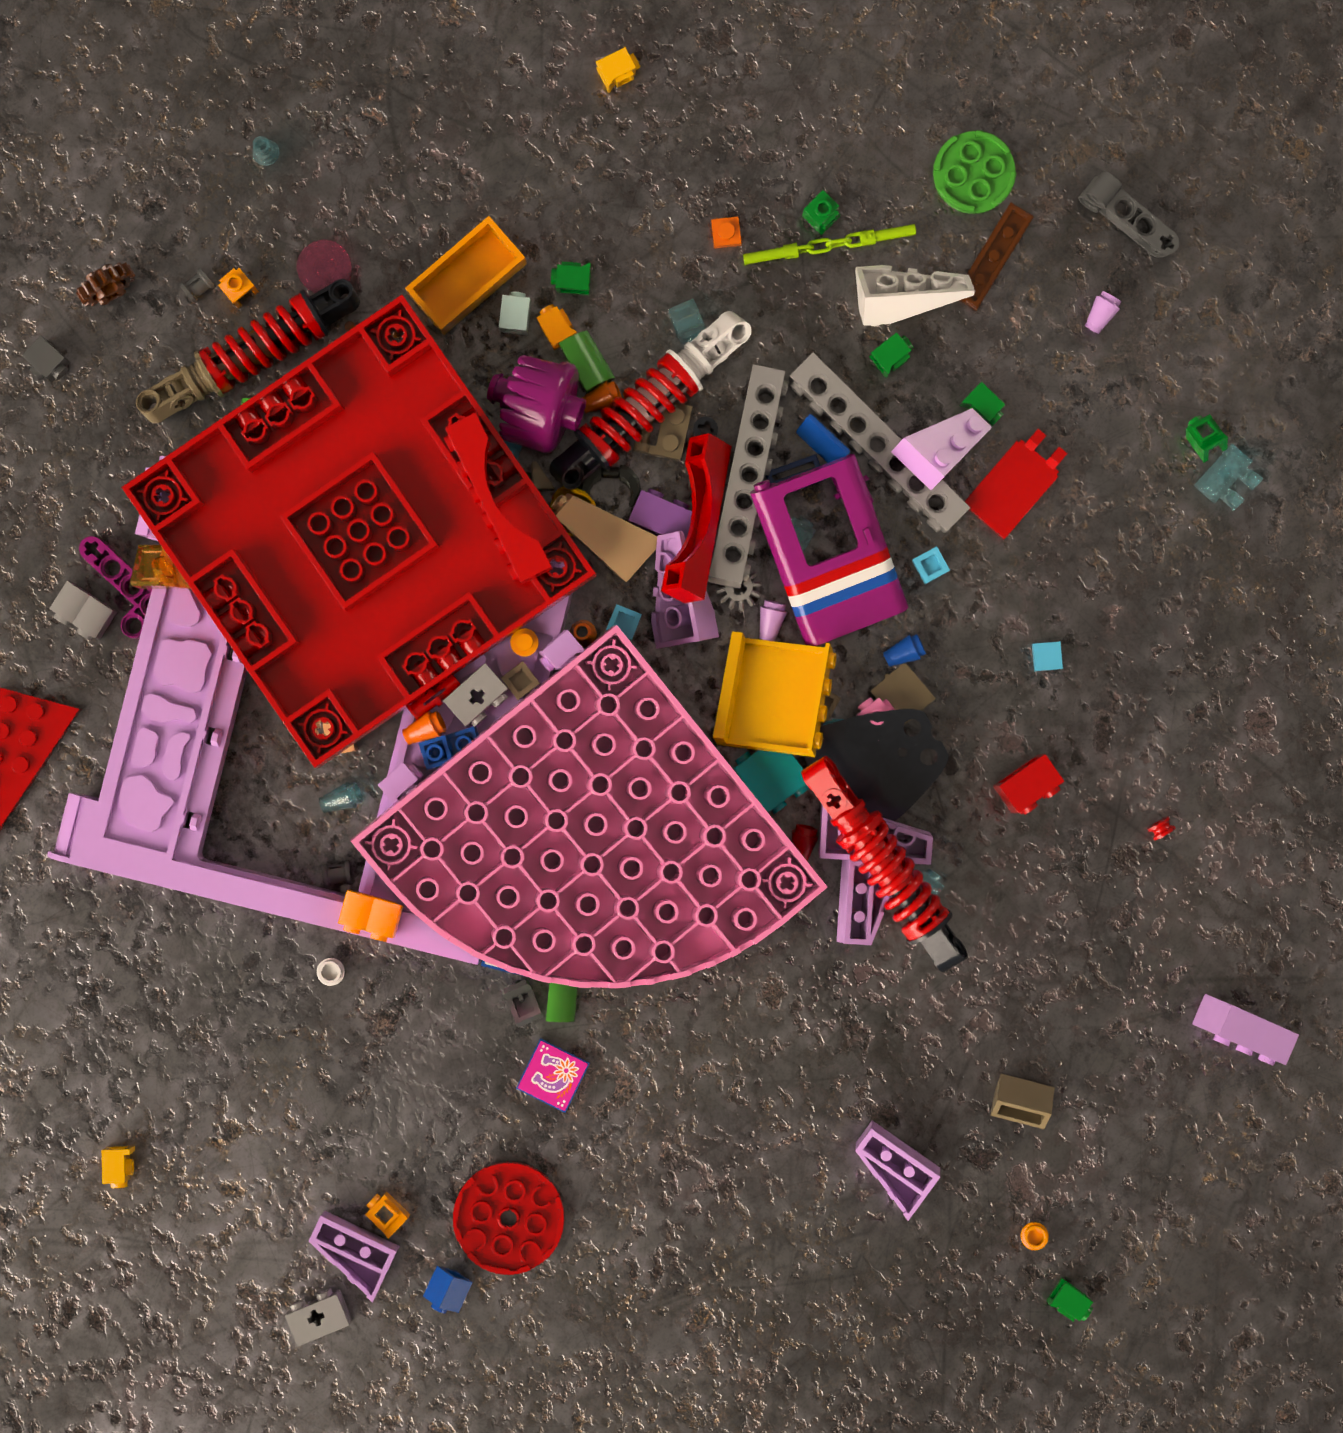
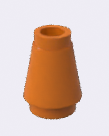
[581,381,622,413]
[569,620,597,647]
[402,711,447,745]

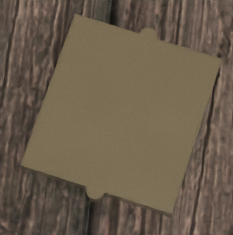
[870,663,936,725]

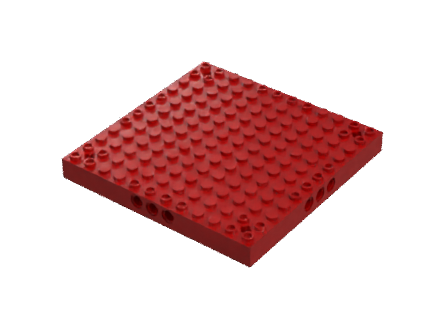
[121,295,596,768]

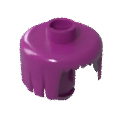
[487,355,586,453]

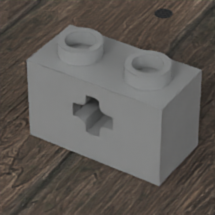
[443,663,509,727]
[285,1288,352,1347]

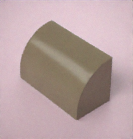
[990,1074,1055,1129]

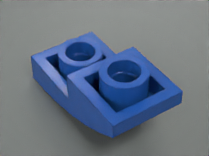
[419,726,479,770]

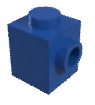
[423,1266,473,1314]

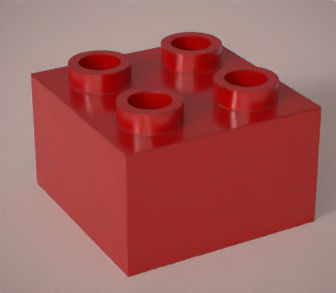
[993,754,1065,815]

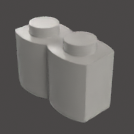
[49,581,118,640]

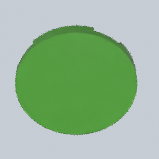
[933,130,1016,214]

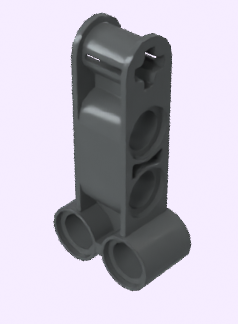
[1078,171,1179,258]

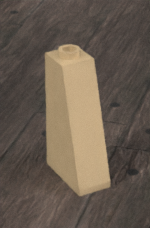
[551,492,657,582]

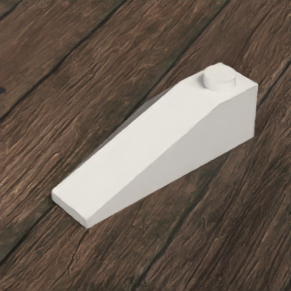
[855,265,975,326]

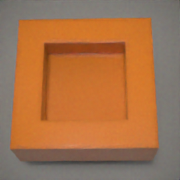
[711,217,742,249]

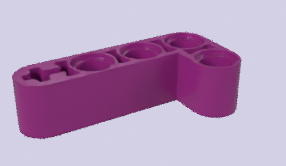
[79,536,153,640]

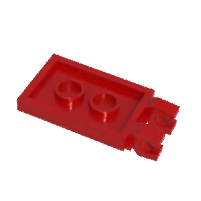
[964,429,1068,540]

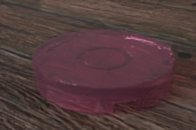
[297,240,352,294]

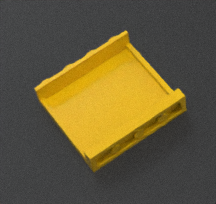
[713,631,837,757]

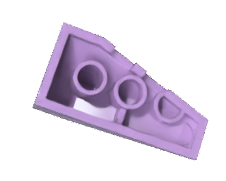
[651,531,719,649]

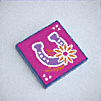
[516,1038,590,1113]

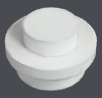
[317,958,345,986]

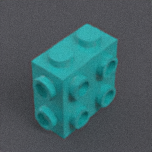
[733,750,809,814]

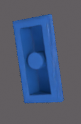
[796,414,850,463]

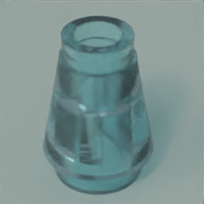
[252,136,279,166]
[319,782,362,813]

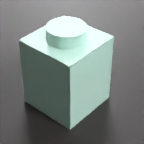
[499,292,531,335]

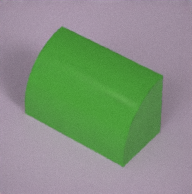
[559,330,616,393]
[546,983,578,1022]

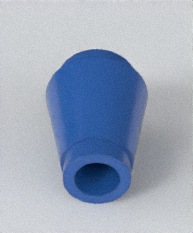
[883,634,926,667]

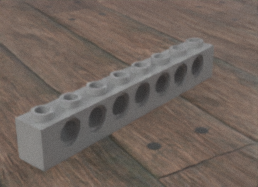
[789,353,970,534]
[708,364,789,589]

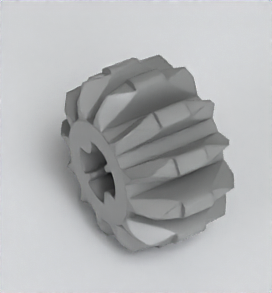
[715,572,762,611]

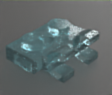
[1194,444,1263,510]

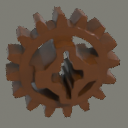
[76,262,136,307]

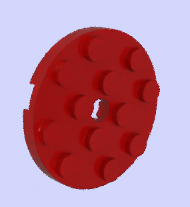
[453,1162,564,1275]

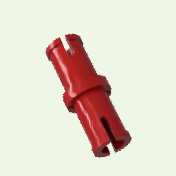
[407,674,461,720]

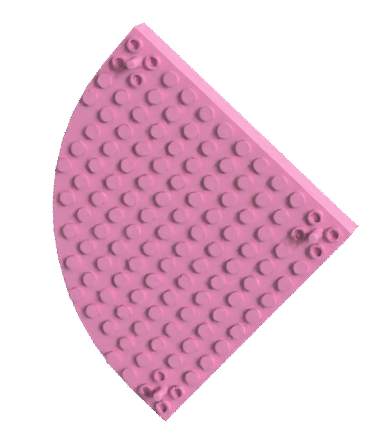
[350,625,827,988]

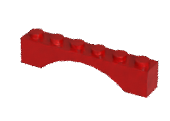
[443,412,553,584]
[661,433,732,603]

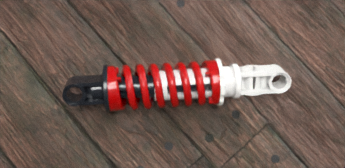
[550,311,751,490]

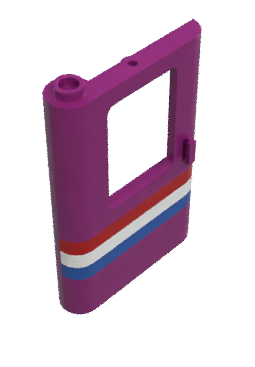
[750,453,909,646]

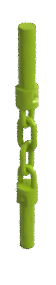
[743,224,916,265]

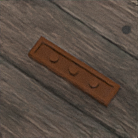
[959,202,1034,311]

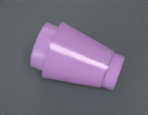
[1085,291,1121,334]
[759,600,787,641]

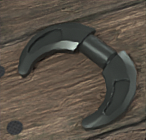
[579,464,641,507]

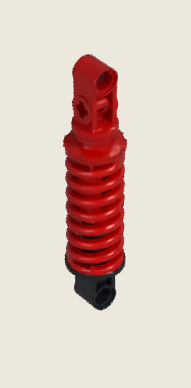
[801,756,968,972]

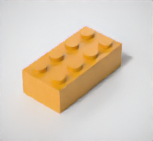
[405,216,527,335]

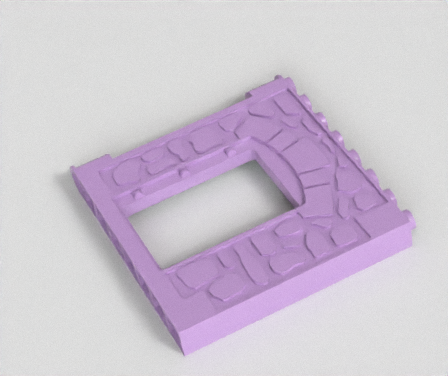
[47,456,573,965]

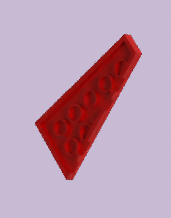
[0,688,82,831]

